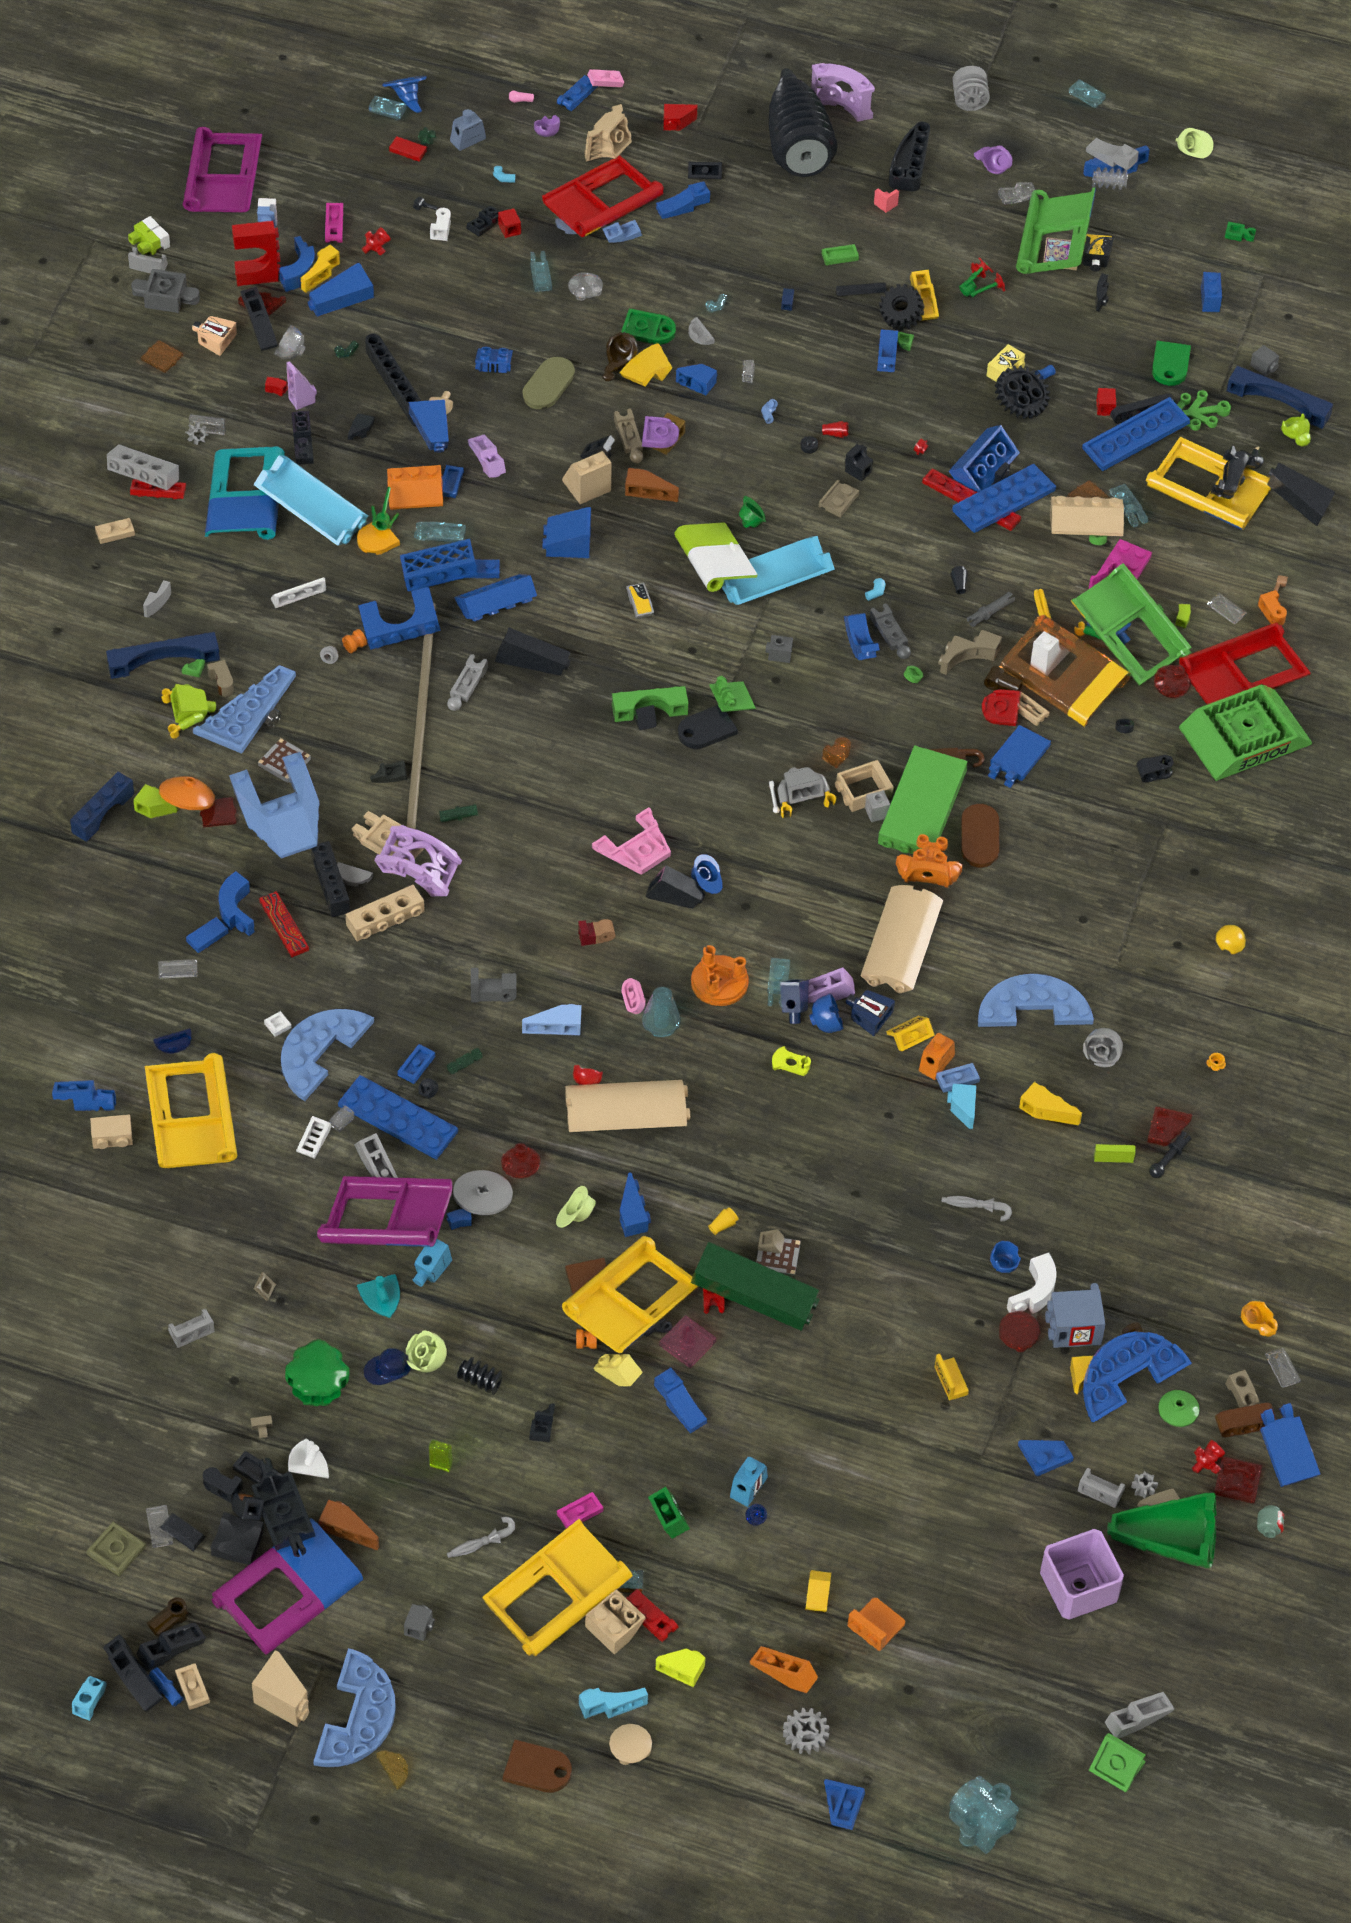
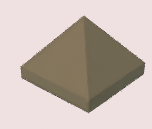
[253,1272,276,1301]

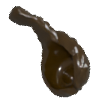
[602,332,638,382]

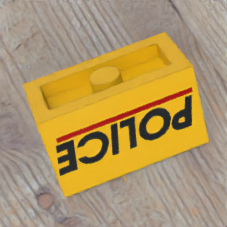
[886,1015,935,1051]
[935,1354,969,1400]

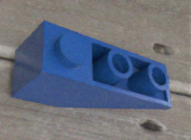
[620,1172,651,1237]

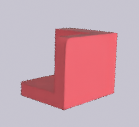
[874,188,899,213]

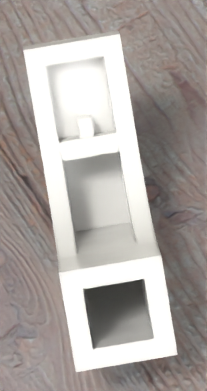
[1007,1253,1056,1314]

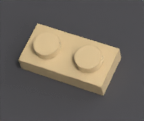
[95,518,135,544]
[175,1663,210,1710]

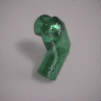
[334,341,359,358]

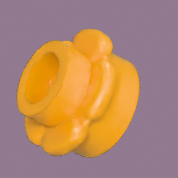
[1207,1053,1226,1071]

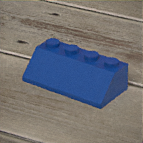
[949,425,1020,493]
[454,574,537,621]

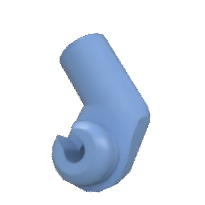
[761,399,778,424]

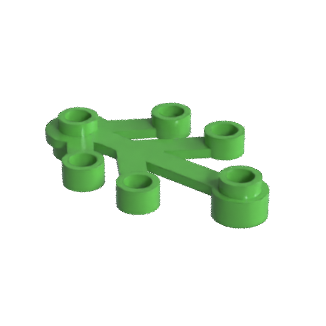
[1177,390,1231,431]

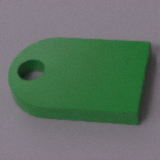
[621,308,676,345]
[1152,341,1191,386]

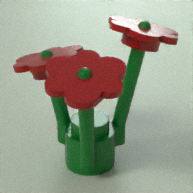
[959,257,1005,298]

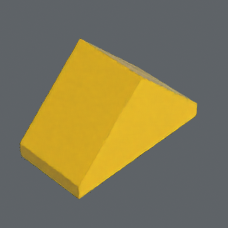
[1070,1356,1093,1395]
[806,1570,831,1612]

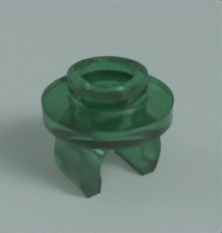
[418,127,436,144]

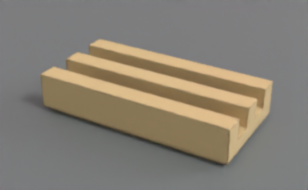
[1018,692,1049,726]

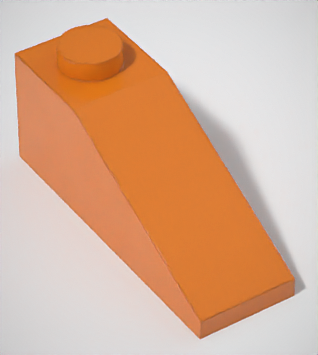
[750,1646,818,1693]

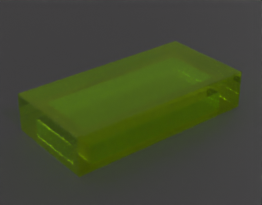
[429,1439,452,1472]

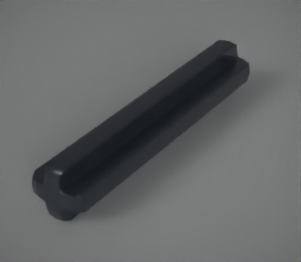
[836,282,887,296]

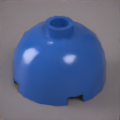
[809,993,844,1033]

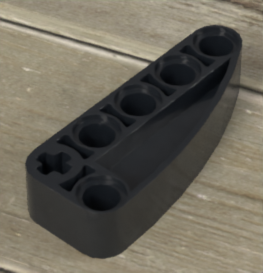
[888,122,930,191]

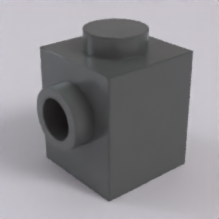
[1250,345,1279,377]
[766,635,793,663]
[404,1604,435,1641]

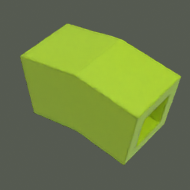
[1175,604,1191,628]

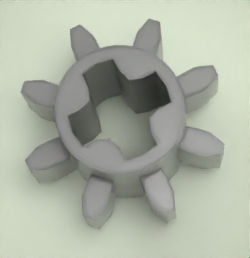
[185,422,209,445]
[1131,1471,1158,1499]

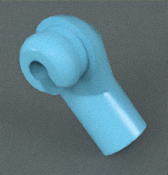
[493,166,515,183]
[865,578,886,601]

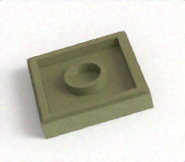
[86,1521,146,1577]

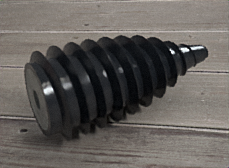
[769,68,838,177]

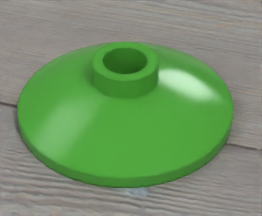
[1158,1390,1199,1427]

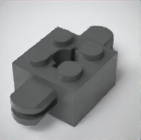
[131,269,200,313]

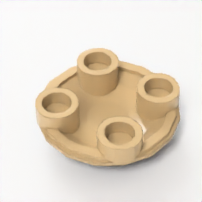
[609,1724,652,1765]

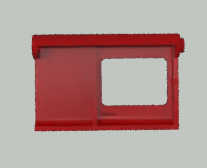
[1179,622,1311,705]

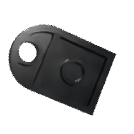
[678,705,738,749]

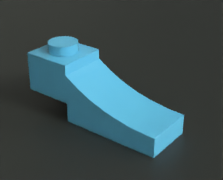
[579,1687,648,1719]

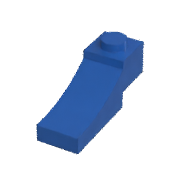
[656,181,710,219]
[654,1368,707,1434]

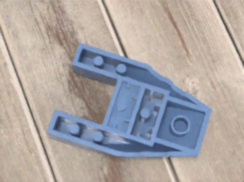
[229,752,320,858]

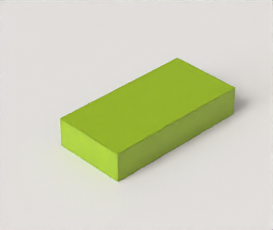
[1094,1144,1135,1163]

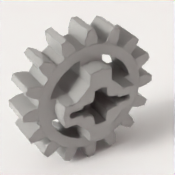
[783,1708,829,1754]

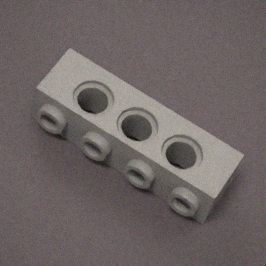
[107,445,179,490]

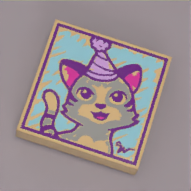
[1043,238,1077,270]

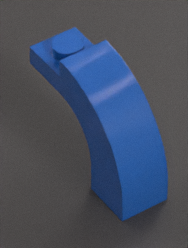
[279,236,315,292]
[877,329,898,372]
[844,613,879,660]
[219,871,255,936]

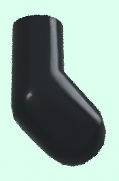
[644,1319,672,1337]

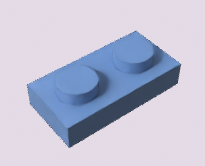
[936,1063,980,1093]

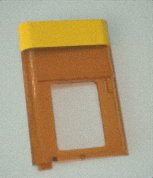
[999,615,1131,727]

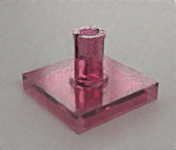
[659,1315,716,1368]

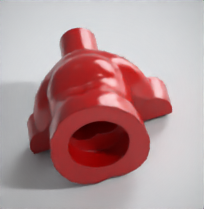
[362,227,391,256]
[1192,1440,1225,1474]

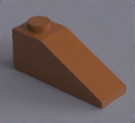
[625,468,679,502]
[319,1500,379,1550]

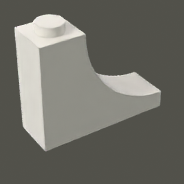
[1030,631,1076,679]

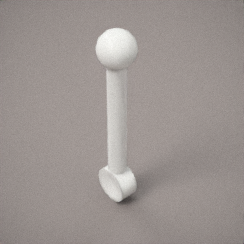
[769,781,780,813]

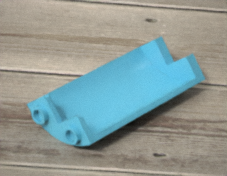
[254,455,369,545]
[722,536,835,605]

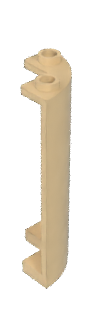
[861,885,943,993]
[565,1080,690,1132]

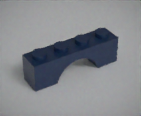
[70,772,134,842]

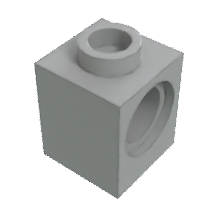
[865,790,890,822]

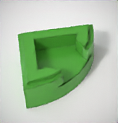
[897,332,914,351]
[182,659,205,678]

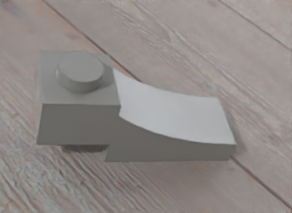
[1086,138,1139,170]

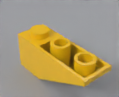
[1019,1082,1082,1125]

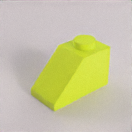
[655,1648,705,1687]

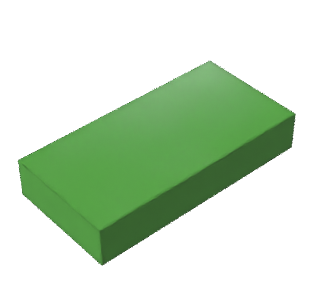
[821,244,859,265]

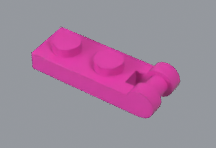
[325,203,343,243]

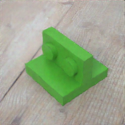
[1089,1733,1146,1792]

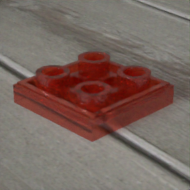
[1214,1456,1262,1504]

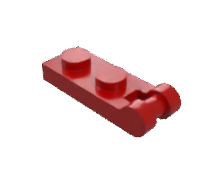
[626,1589,678,1642]

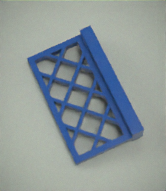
[400,539,478,591]

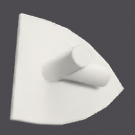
[288,1439,329,1478]

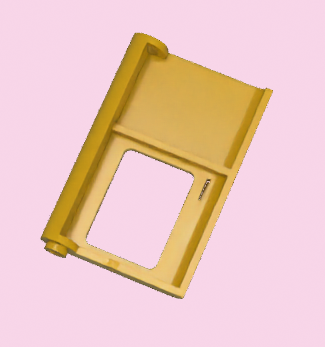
[145,1053,237,1168]

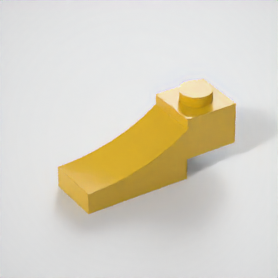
[301,245,340,293]
[910,270,939,321]

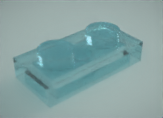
[1069,79,1106,108]
[369,96,406,120]

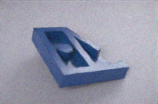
[1018,1440,1074,1476]
[824,1779,865,1830]

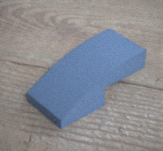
[603,220,642,243]

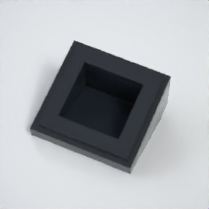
[635,705,657,730]

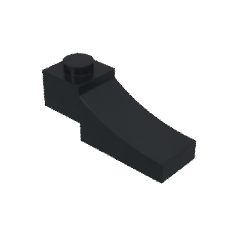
[136,1622,206,1670]

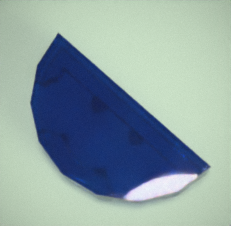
[153,1028,192,1054]

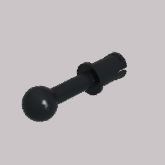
[1149,1131,1192,1178]

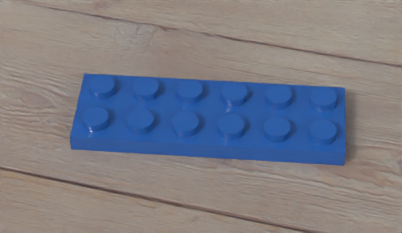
[1082,397,1190,471]
[952,464,1056,533]
[338,1075,458,1160]

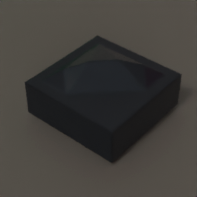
[994,462,1010,484]

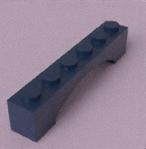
[1227,366,1333,429]
[106,632,220,679]

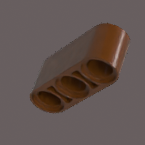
[1215,1403,1277,1438]

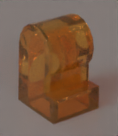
[822,737,851,768]

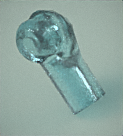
[705,294,727,312]

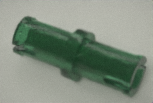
[439,804,478,823]

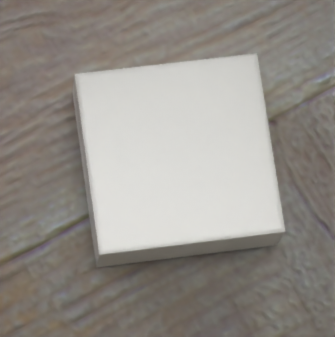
[264,1011,291,1037]

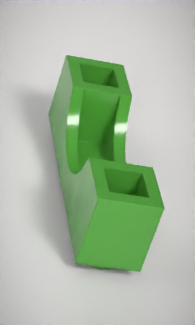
[612,686,688,722]

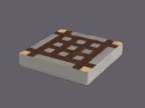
[258,738,311,783]
[756,1238,800,1278]

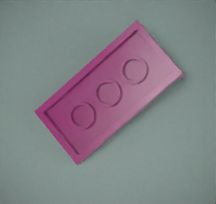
[1089,539,1152,589]

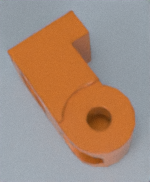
[1258,590,1287,625]

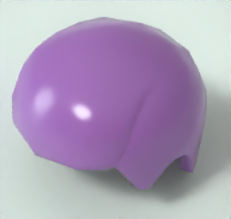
[534,115,560,137]

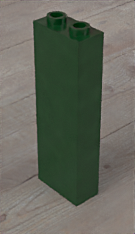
[690,1242,820,1331]

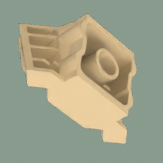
[585,104,632,162]

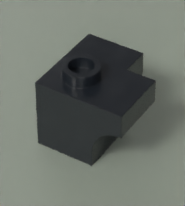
[845,444,873,482]

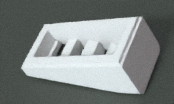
[296,1116,331,1159]

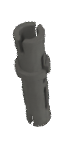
[967,592,1015,627]

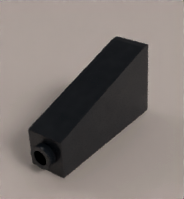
[1267,463,1335,526]
[495,627,571,676]

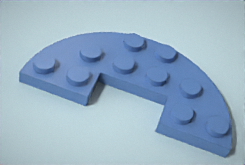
[978,974,1094,1027]
[281,1009,374,1101]
[314,1648,396,1767]

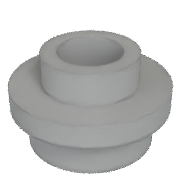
[320,646,338,664]

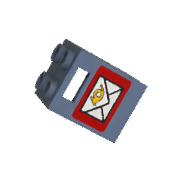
[1045,1283,1105,1348]

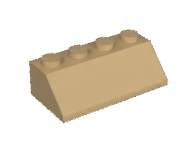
[1050,496,1124,536]

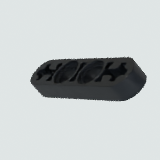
[1110,393,1176,424]

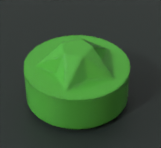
[1089,535,1107,545]
[904,666,923,683]

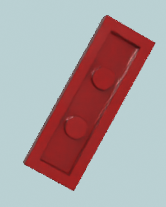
[130,479,186,499]

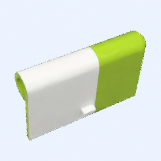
[675,523,758,592]

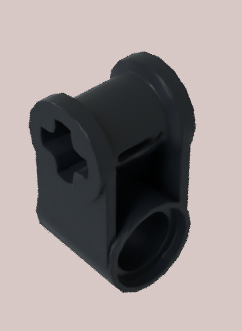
[1136,755,1174,783]

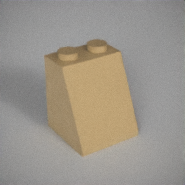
[562,451,612,504]
[252,1650,309,1727]

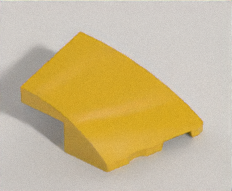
[620,343,672,386]

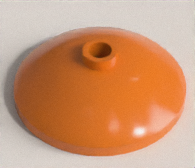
[159,776,215,810]

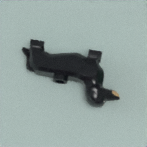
[1210,446,1264,499]

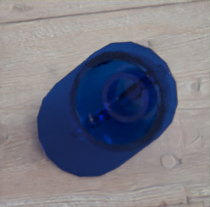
[363,1348,411,1385]

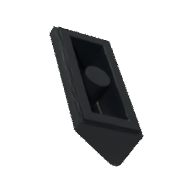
[688,161,722,180]

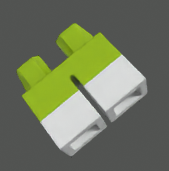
[128,216,170,255]

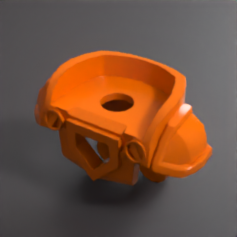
[896,834,962,888]

